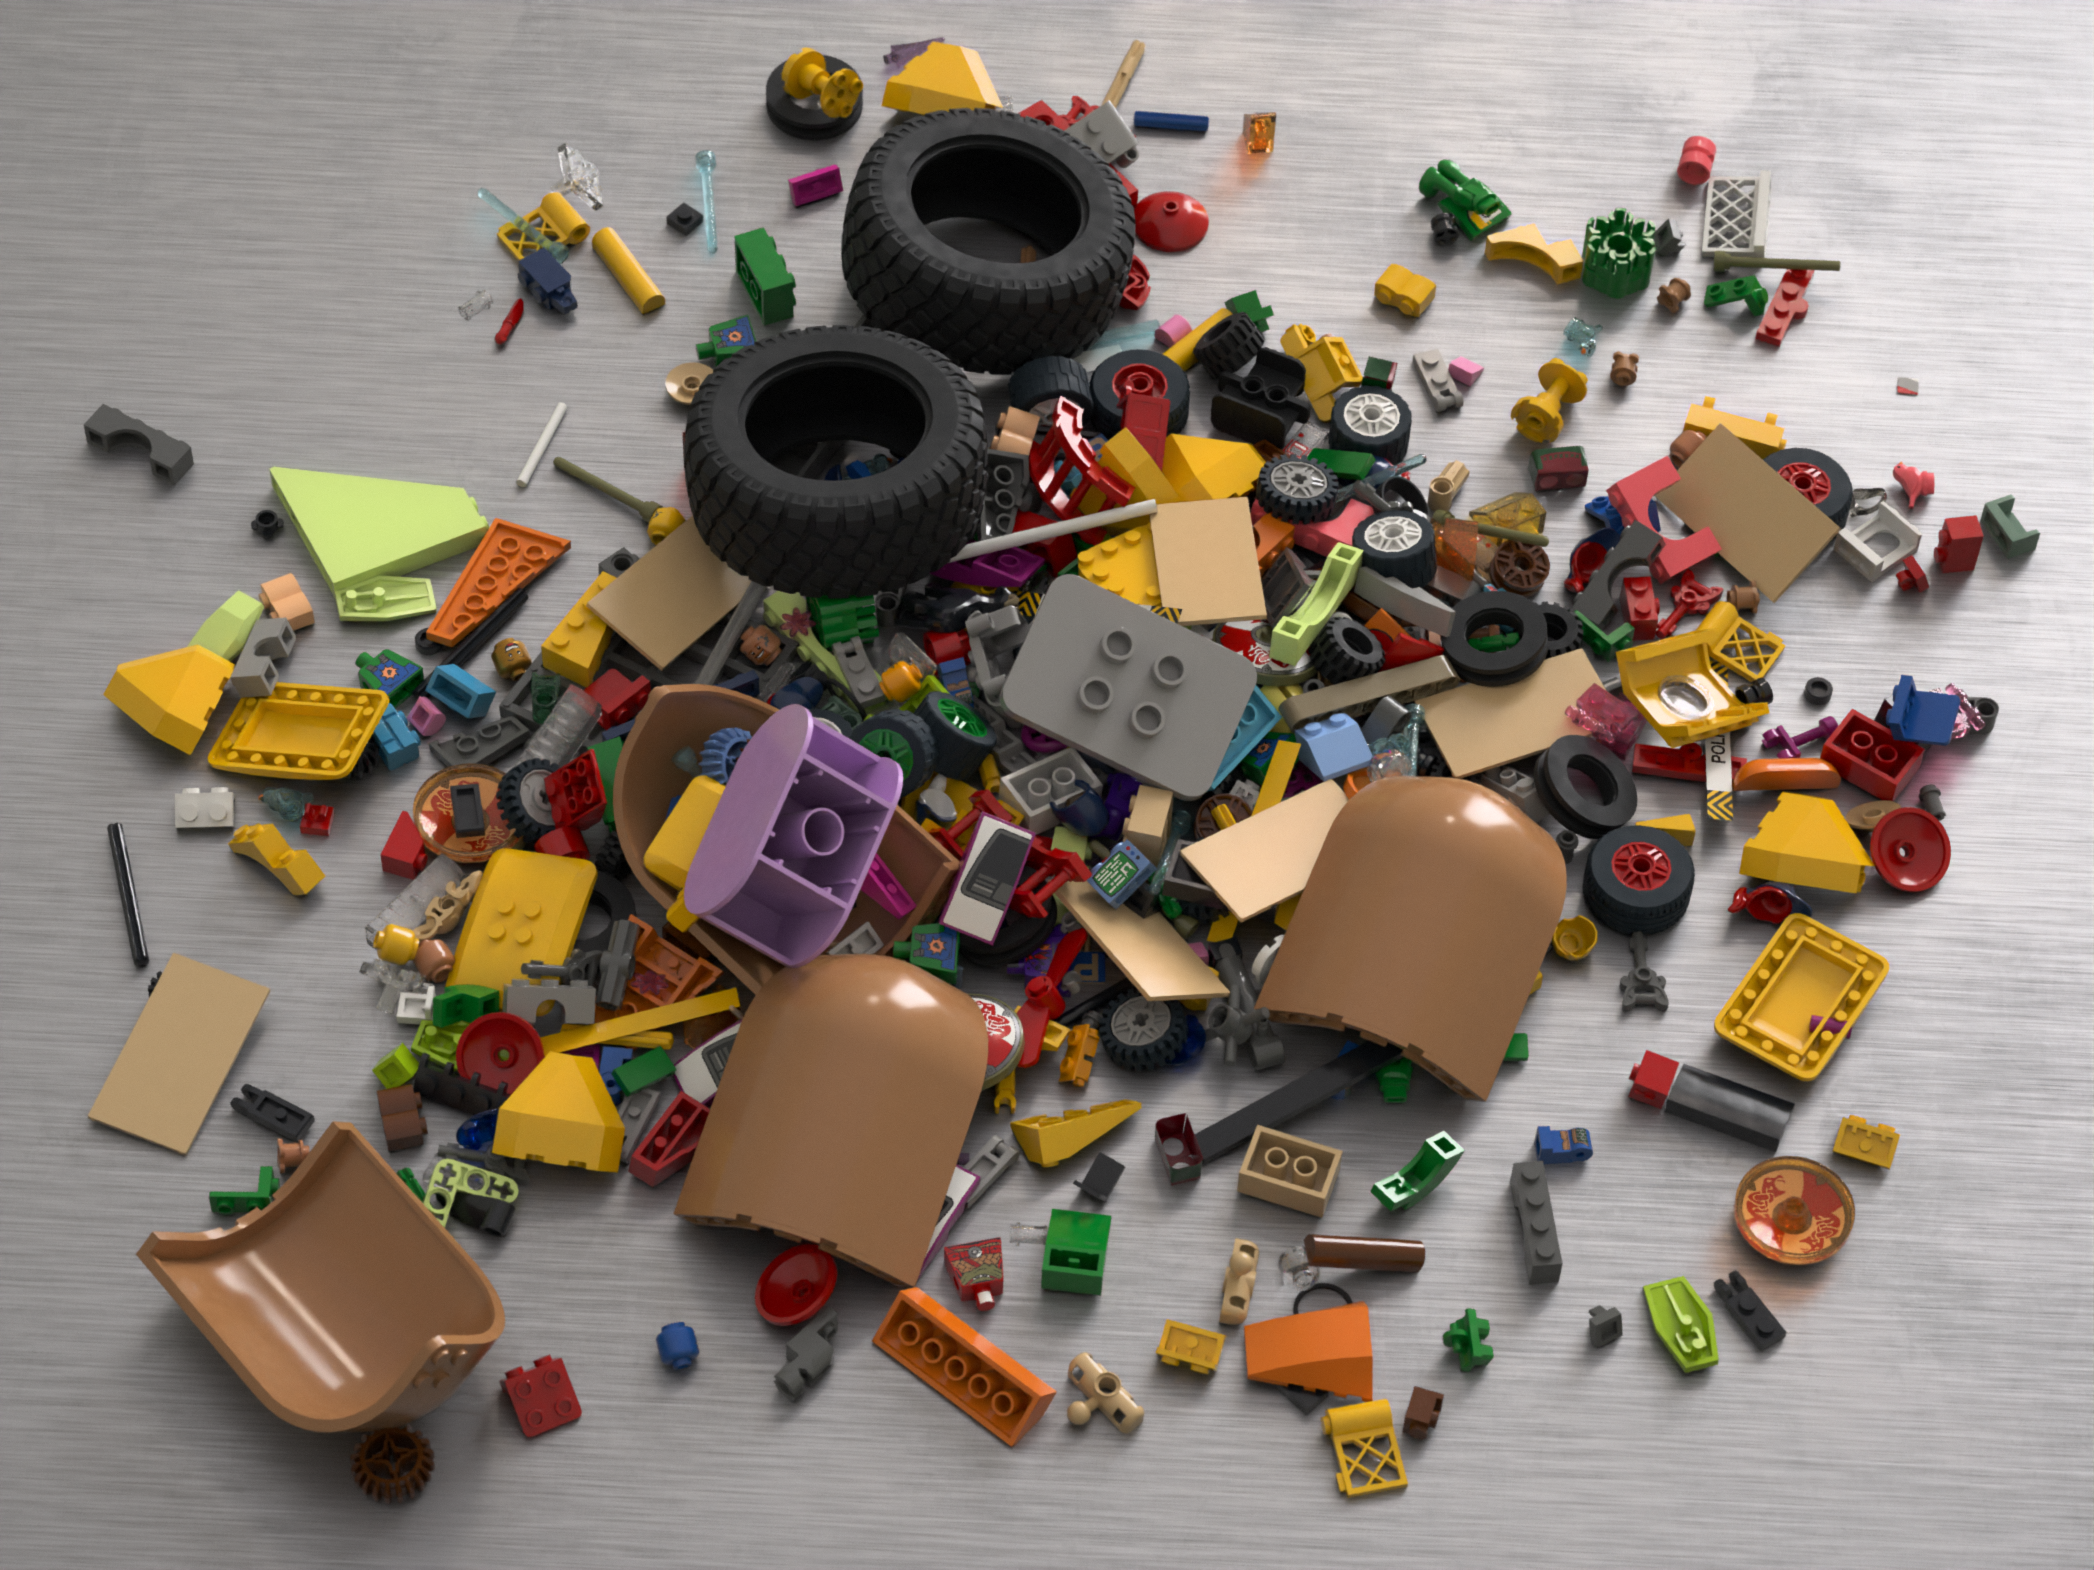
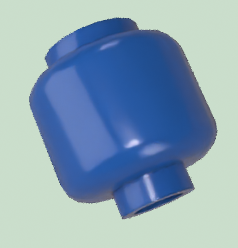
[656,1322,699,1370]

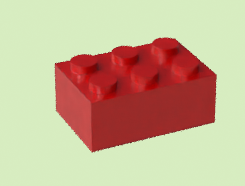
[1820,709,1925,802]

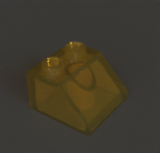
[1469,492,1547,551]

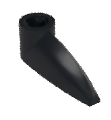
[436,1191,515,1237]

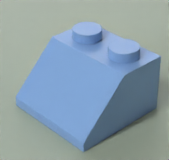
[1295,713,1375,781]

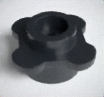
[251,510,284,538]

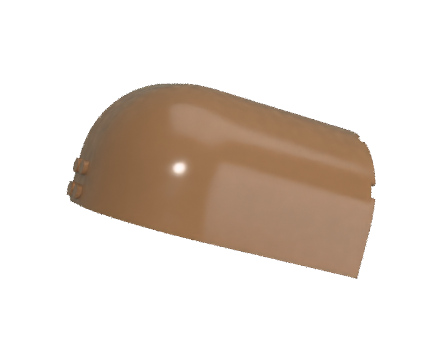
[613,684,960,995]
[1254,776,1567,1102]
[673,954,988,1287]
[136,1121,505,1432]

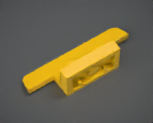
[1280,328,1363,423]

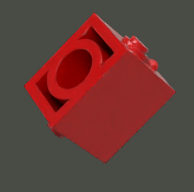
[1628,1050,1679,1109]

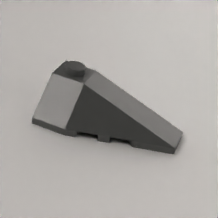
[976,448,1029,550]

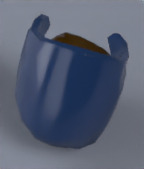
[1049,779,1110,837]

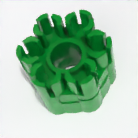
[1581,208,1656,299]
[805,595,879,652]

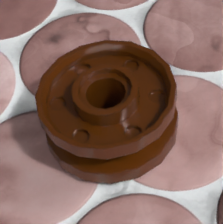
[1489,540,1550,599]
[1193,793,1252,841]

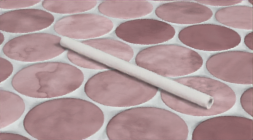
[948,499,1158,563]

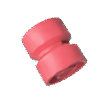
[1677,136,1716,185]

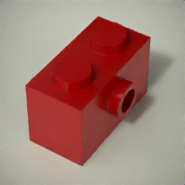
[1934,515,1984,574]
[1619,576,1660,641]

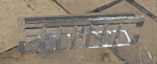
[513,684,602,769]
[365,853,466,950]

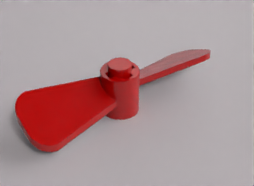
[1016,928,1088,1068]

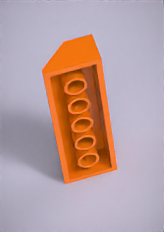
[872,1287,1057,1447]

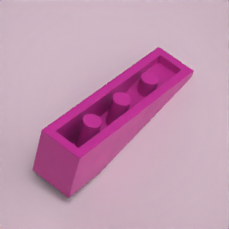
[860,853,917,919]

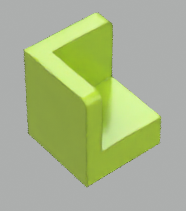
[372,1043,419,1089]

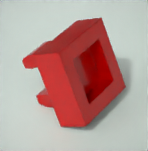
[1896,555,1929,593]
[300,803,335,836]

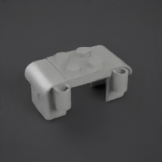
[1064,100,1139,168]
[965,605,1029,728]

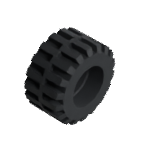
[1193,312,1265,379]
[1513,601,1583,660]
[1309,617,1386,685]

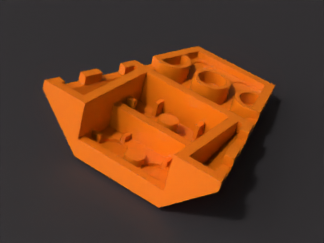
[589,914,724,1052]
[1244,1301,1373,1402]

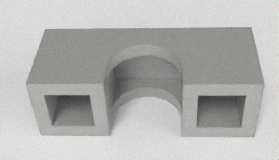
[230,617,297,698]
[502,979,596,1024]

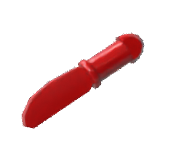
[495,298,524,345]

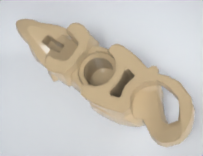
[413,871,482,942]

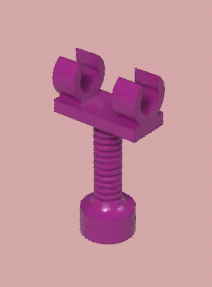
[1761,716,1838,759]

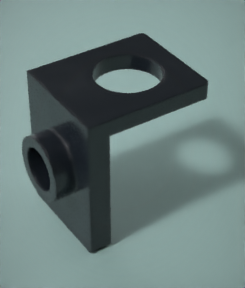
[1073,1152,1125,1201]

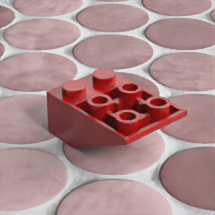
[544,749,607,831]

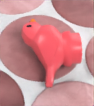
[1893,462,1934,509]

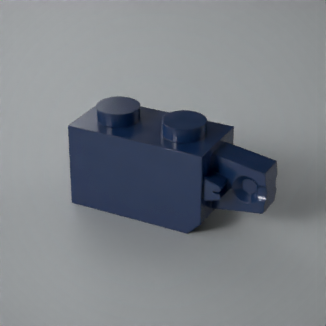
[517,247,577,315]

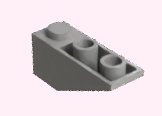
[1481,765,1550,823]

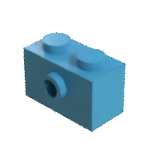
[425,664,496,718]

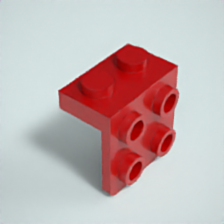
[574,669,651,730]
[499,1354,582,1437]

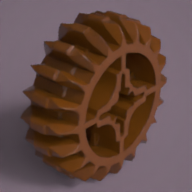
[350,1424,435,1505]

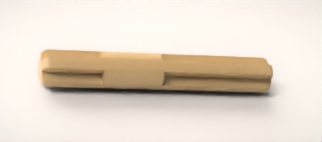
[1101,40,1145,109]

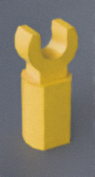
[978,754,1001,793]
[994,1069,1016,1114]

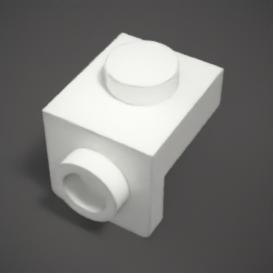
[396,986,436,1025]

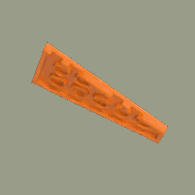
[426,518,571,647]

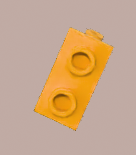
[1059,1024,1100,1087]

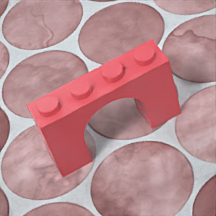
[1606,456,1722,584]
[1250,498,1375,557]

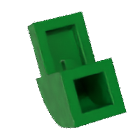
[1224,290,1274,332]
[433,985,499,1028]

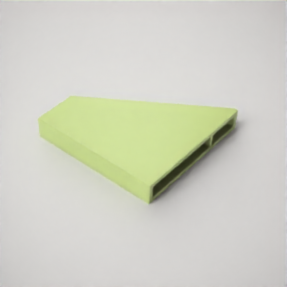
[269,467,489,598]

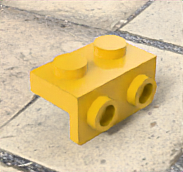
[1155,1319,1226,1375]

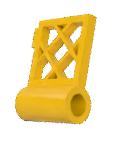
[496,192,590,261]
[1696,601,1786,683]
[1321,1398,1408,1498]

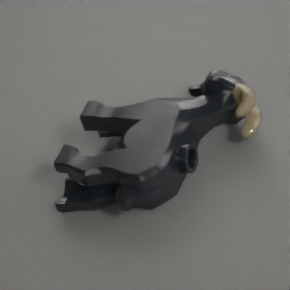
[894,582,1020,633]

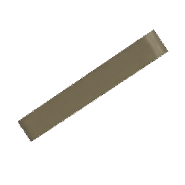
[1279,655,1460,734]

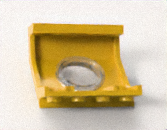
[1616,629,1769,748]

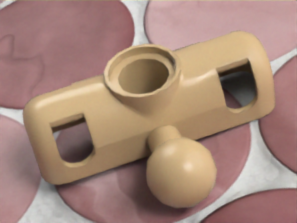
[1219,1238,1259,1325]
[1067,1352,1144,1433]

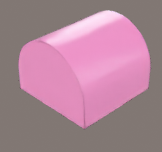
[1155,315,1192,348]
[406,697,446,736]

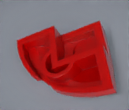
[1119,254,1151,311]
[1377,632,1444,673]

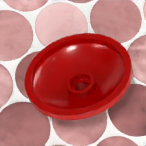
[1134,191,1209,252]
[1870,807,1951,892]
[456,1012,545,1095]
[755,1244,837,1326]

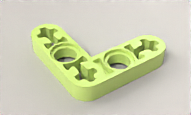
[423,1159,519,1228]

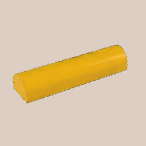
[592,227,666,314]
[1162,308,1232,372]

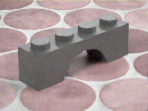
[84,404,194,485]
[1572,520,1666,632]
[1510,1161,1563,1285]

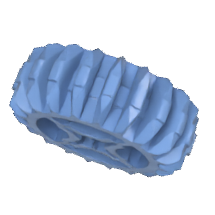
[698,727,752,786]

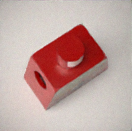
[944,1237,1003,1311]

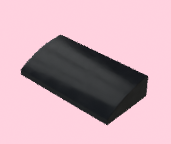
[1162,839,1280,922]
[1664,1064,1795,1152]

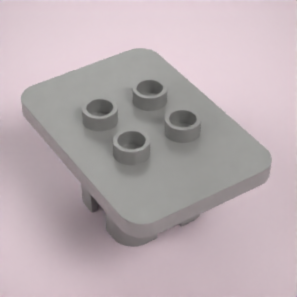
[1000,574,1257,801]

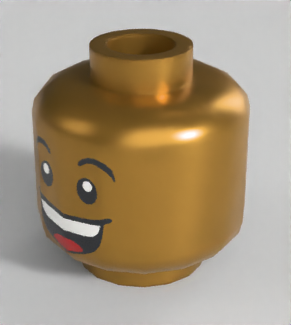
[491,638,532,681]

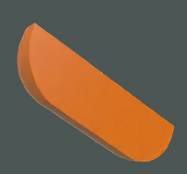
[1732,758,1841,791]

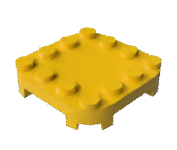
[1078,522,1162,607]

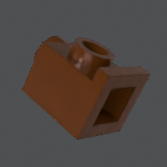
[1402,1386,1444,1439]

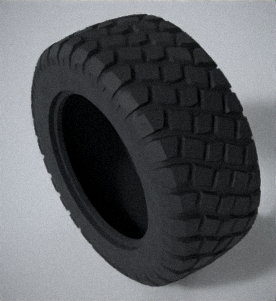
[841,108,1135,375]
[684,325,988,599]

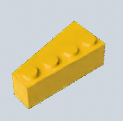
[541,571,616,688]

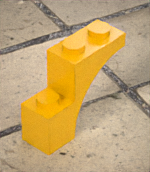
[1484,223,1583,285]
[228,823,326,895]

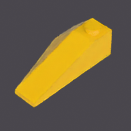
[1010,1099,1142,1167]

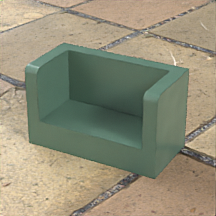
[1980,494,2040,559]

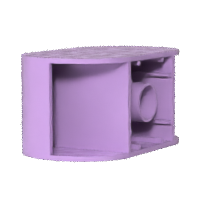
[684,704,903,968]

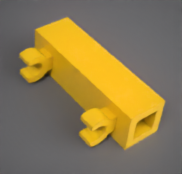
[1683,396,1787,460]

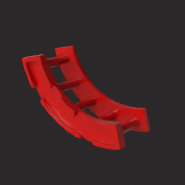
[1028,396,1136,546]
[928,789,1093,918]

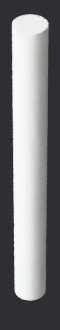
[516,402,567,487]

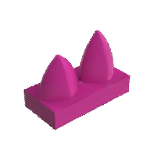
[788,164,843,206]

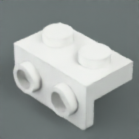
[175,787,235,829]

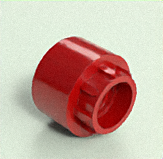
[923,630,971,679]
[534,826,591,861]

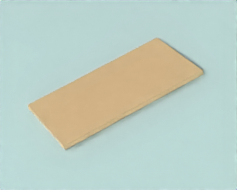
[1655,423,1841,603]
[1149,497,1267,626]
[586,515,751,671]
[1414,648,1625,779]
[1180,779,1349,922]
[1047,879,1231,1001]
[88,952,270,1156]

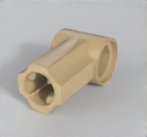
[1427,460,1469,512]

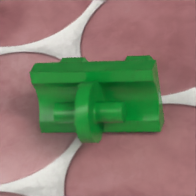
[1442,1308,1494,1372]

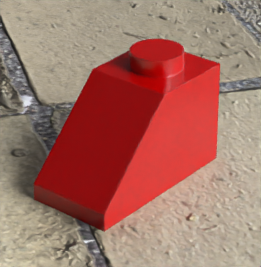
[380,810,428,880]

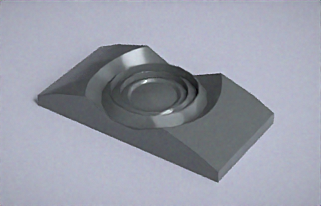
[1261,547,1314,629]

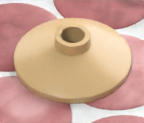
[665,362,713,405]
[1845,800,1901,832]

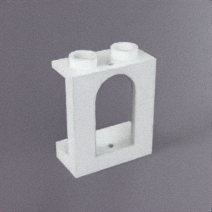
[1834,501,1922,582]

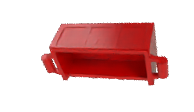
[1116,380,1170,472]

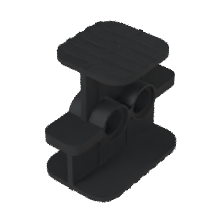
[1211,347,1311,450]

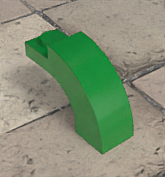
[1370,1131,1465,1211]

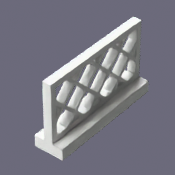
[1702,170,1771,258]

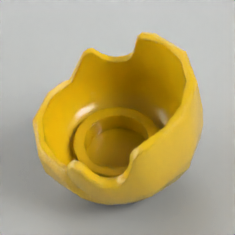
[1551,915,1598,961]

